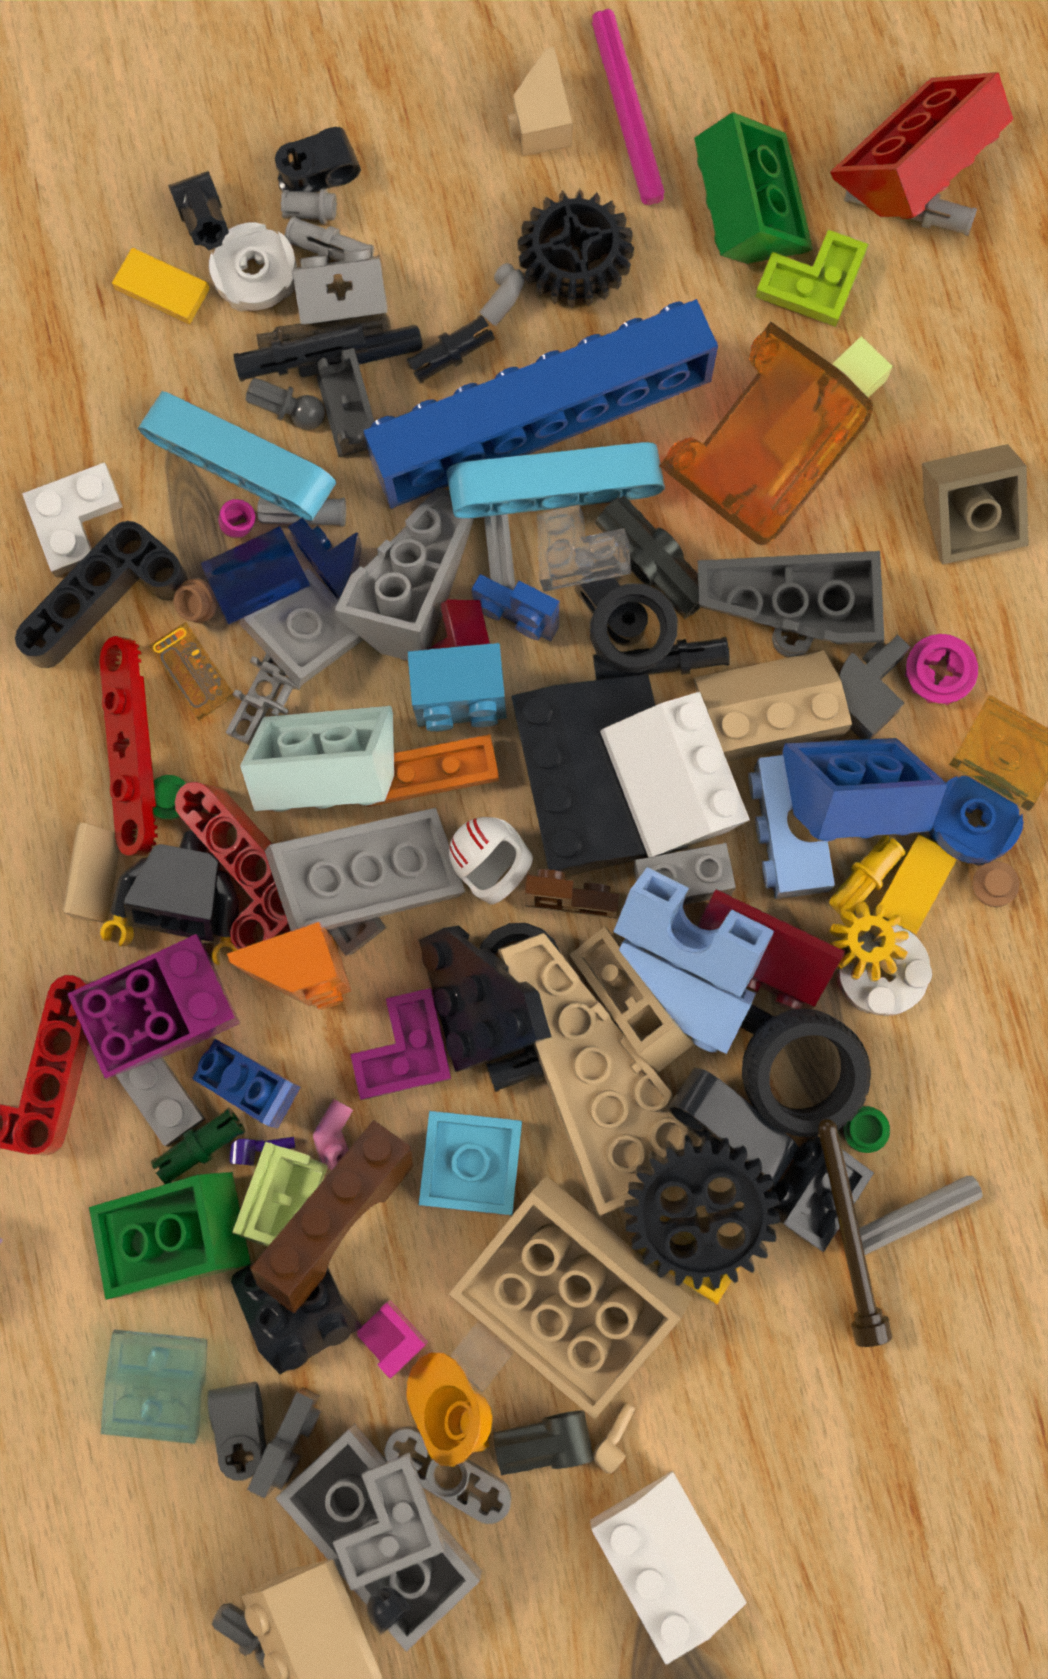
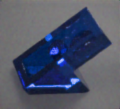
[288,517,362,600]

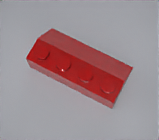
[830,72,1014,220]

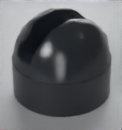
[367,1588,411,1635]

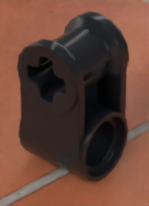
[275,127,361,193]

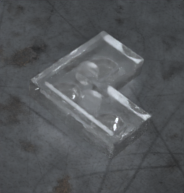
[537,504,631,592]

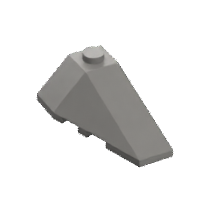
[334,488,474,661]

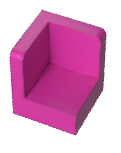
[357,1300,428,1379]

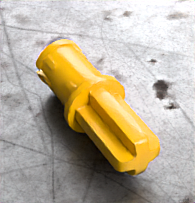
[829,835,906,914]

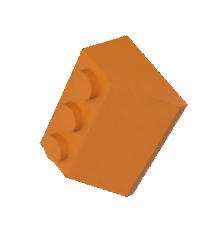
[227,922,352,1010]

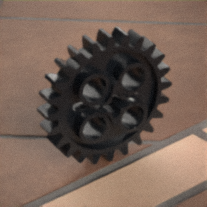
[624,1134,780,1290]

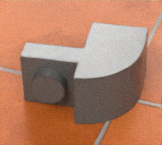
[838,635,910,740]

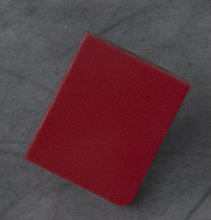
[426,599,490,650]

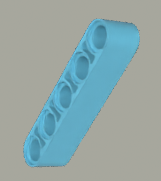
[137,391,336,521]
[446,442,665,519]

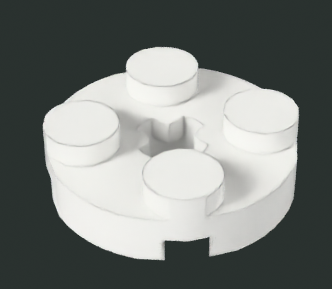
[209,222,297,311]
[837,925,932,1016]

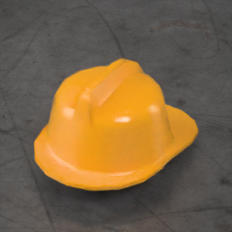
[406,1352,493,1467]

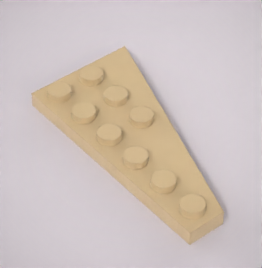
[498,933,702,1216]

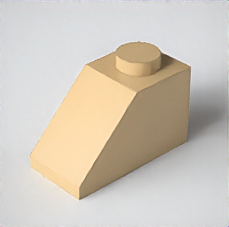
[507,47,573,156]

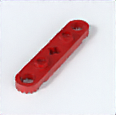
[99,636,158,856]

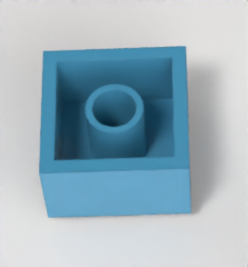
[408,643,507,732]

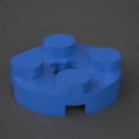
[928,772,1024,866]

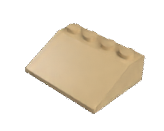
[449,1175,692,1419]

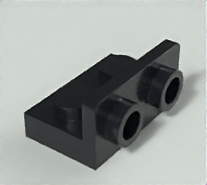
[771,1136,874,1252]

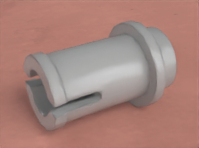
[281,188,337,224]

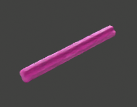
[592,9,665,206]

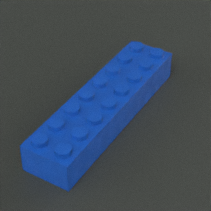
[363,299,718,509]

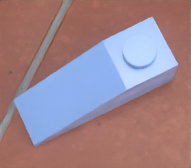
[619,938,756,1054]

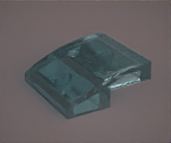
[101,1329,208,1444]

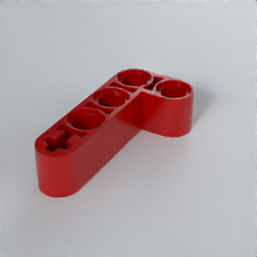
[175,782,291,950]
[0,975,90,1155]

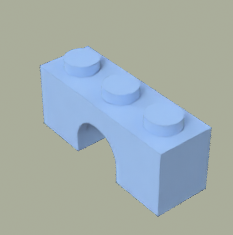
[748,755,835,899]
[613,867,774,997]

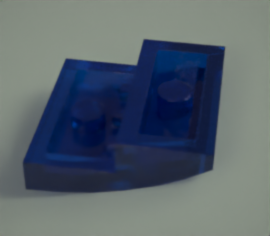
[200,526,311,624]

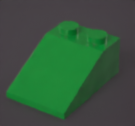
[89,1172,251,1300]

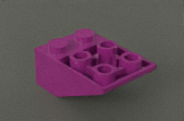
[67,934,240,1079]

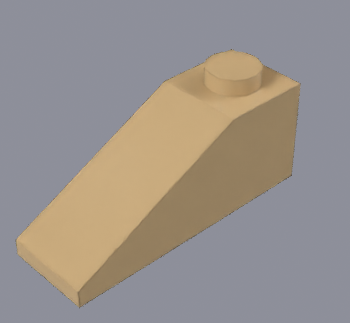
[569,926,694,1072]

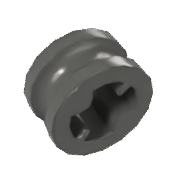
[772,627,814,658]

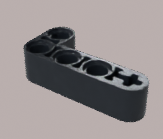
[15,521,188,668]

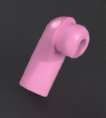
[313,1099,353,1169]

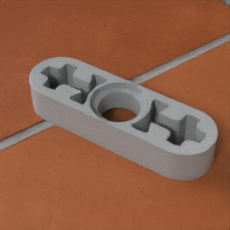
[385,1426,511,1524]

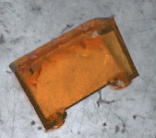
[659,321,873,545]

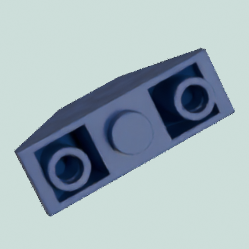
[192,1039,301,1128]

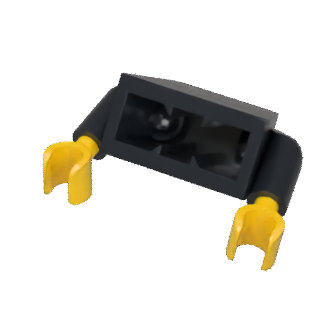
[100,831,239,966]

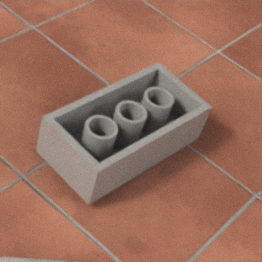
[275,1423,482,1652]

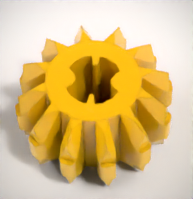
[829,902,909,982]

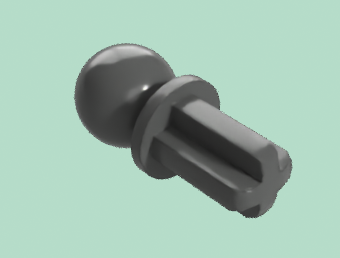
[245,378,325,430]
[212,1603,266,1670]

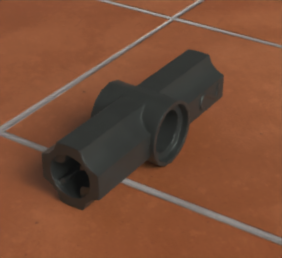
[596,495,701,619]

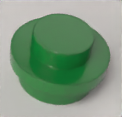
[153,775,187,820]
[842,1106,890,1153]

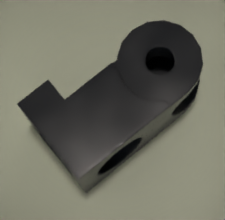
[575,554,648,646]

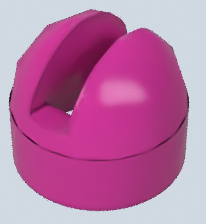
[218,499,255,539]

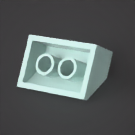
[240,706,394,812]

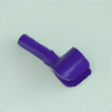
[229,1137,295,1166]

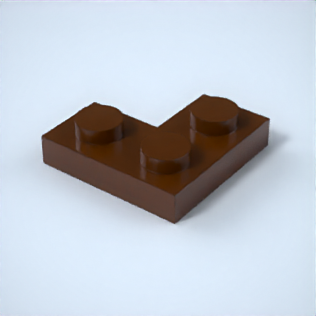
[525,869,619,918]

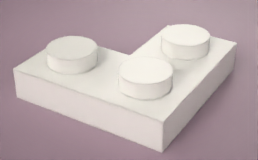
[23,462,123,577]

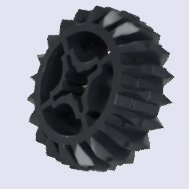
[518,189,634,308]

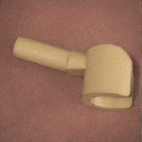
[593,1403,635,1474]

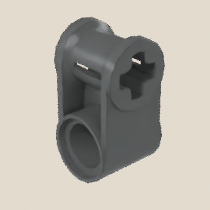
[208,1381,267,1481]

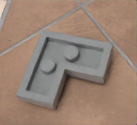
[333,1453,445,1591]

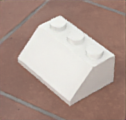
[600,692,750,858]
[590,1471,747,1665]

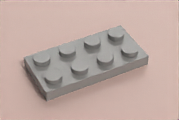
[265,808,465,931]

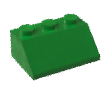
[694,112,813,264]

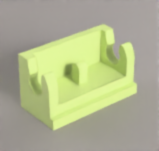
[233,1142,328,1247]

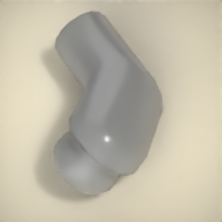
[479,263,525,327]

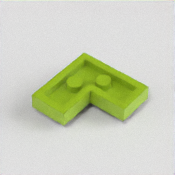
[755,229,869,327]

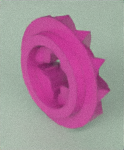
[905,634,978,706]

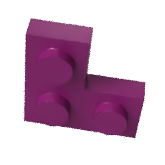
[350,988,452,1100]

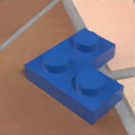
[472,574,559,642]

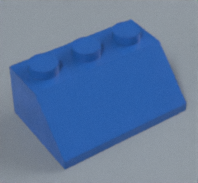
[783,738,948,841]

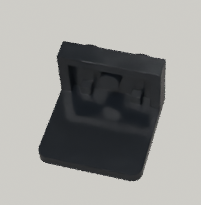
[231,1261,362,1375]

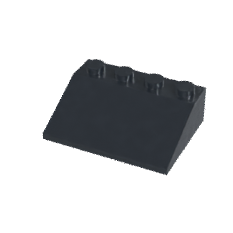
[511,674,688,877]

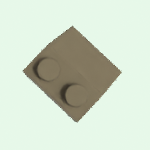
[922,444,1028,564]

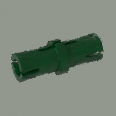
[151,1108,245,1184]

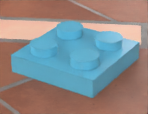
[419,1111,522,1215]

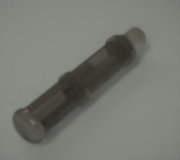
[257,313,391,349]

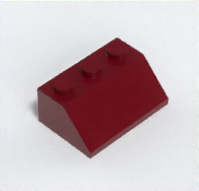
[697,889,845,1010]

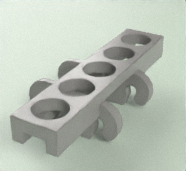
[226,653,301,746]

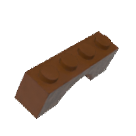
[251,1120,414,1313]

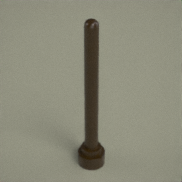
[818,1119,893,1347]

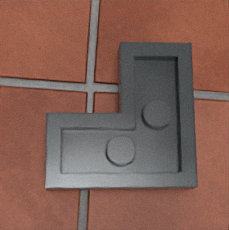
[247,1388,321,1499]

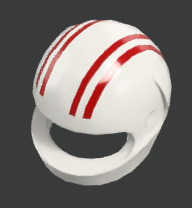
[449,817,533,905]

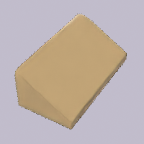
[62,822,119,922]

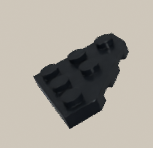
[419,925,552,1072]

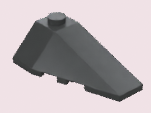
[698,551,885,644]

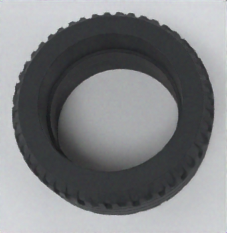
[742,1009,871,1137]

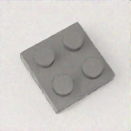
[240,568,364,687]

